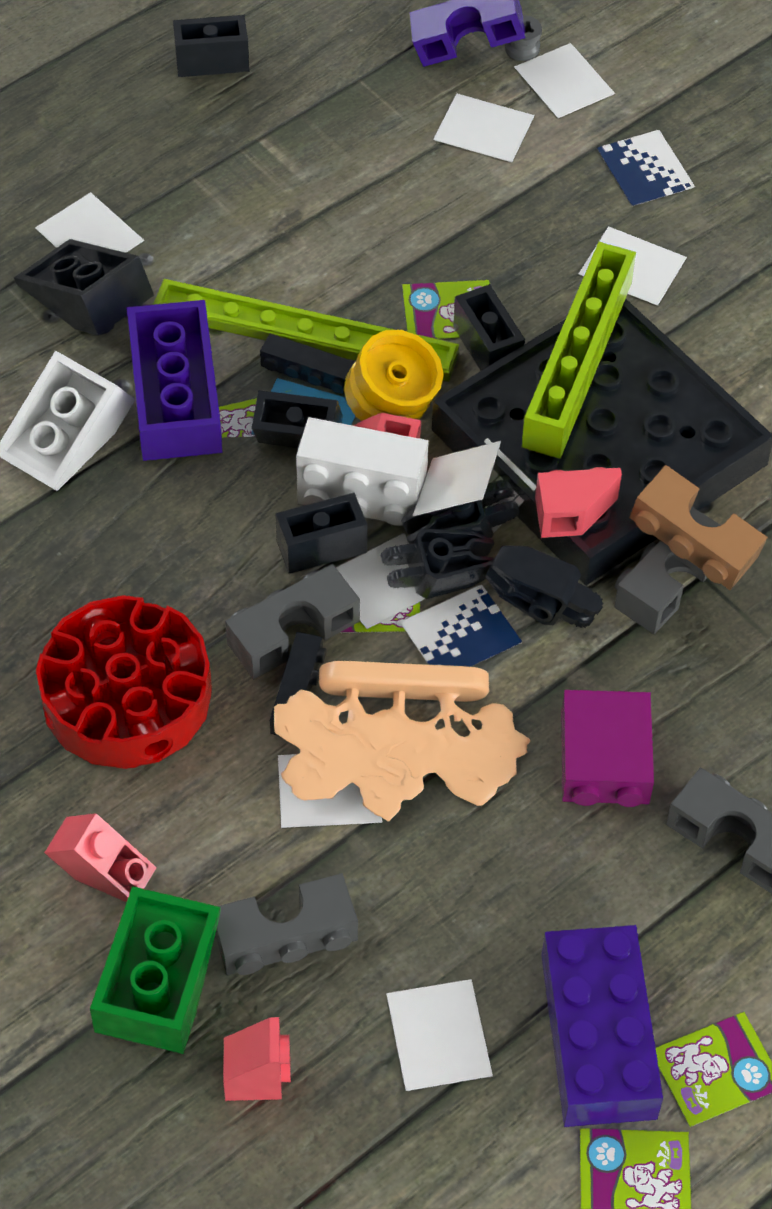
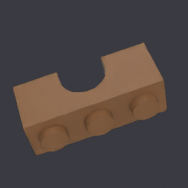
[629,465,768,590]

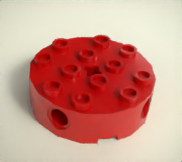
[36,595,212,769]

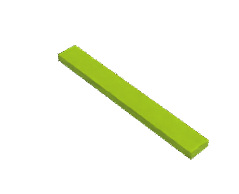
[153,279,459,382]

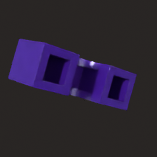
[410,0,526,67]

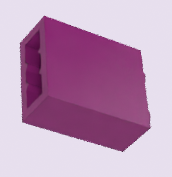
[561,690,654,807]

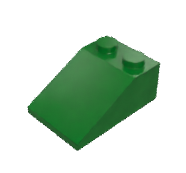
[90,886,221,1054]

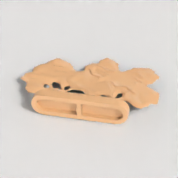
[274,661,530,822]

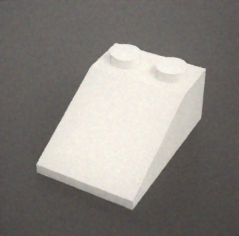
[0,351,136,491]

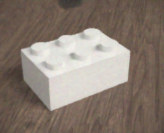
[296,417,429,526]

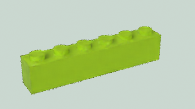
[522,241,636,459]

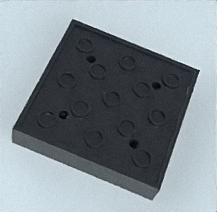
[432,299,772,586]

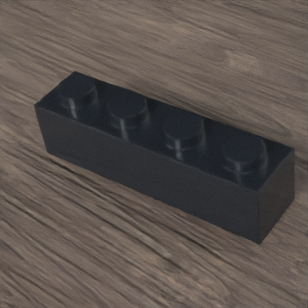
[260,334,355,394]
[269,632,326,736]

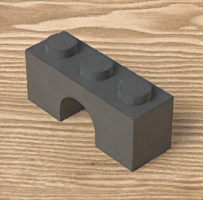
[614,507,721,635]
[225,564,360,680]
[666,767,772,894]
[215,873,358,976]

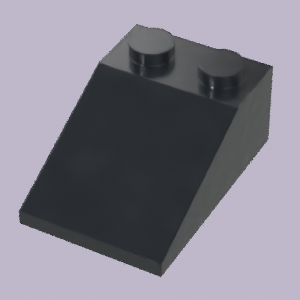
[14,239,154,336]

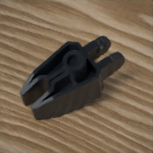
[401,479,520,544]
[380,529,495,599]
[485,546,604,628]

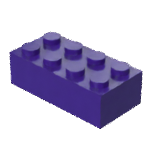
[127,300,223,461]
[541,925,663,1127]

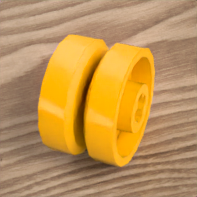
[344,330,444,421]

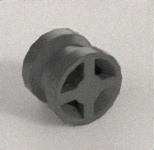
[505,15,542,61]

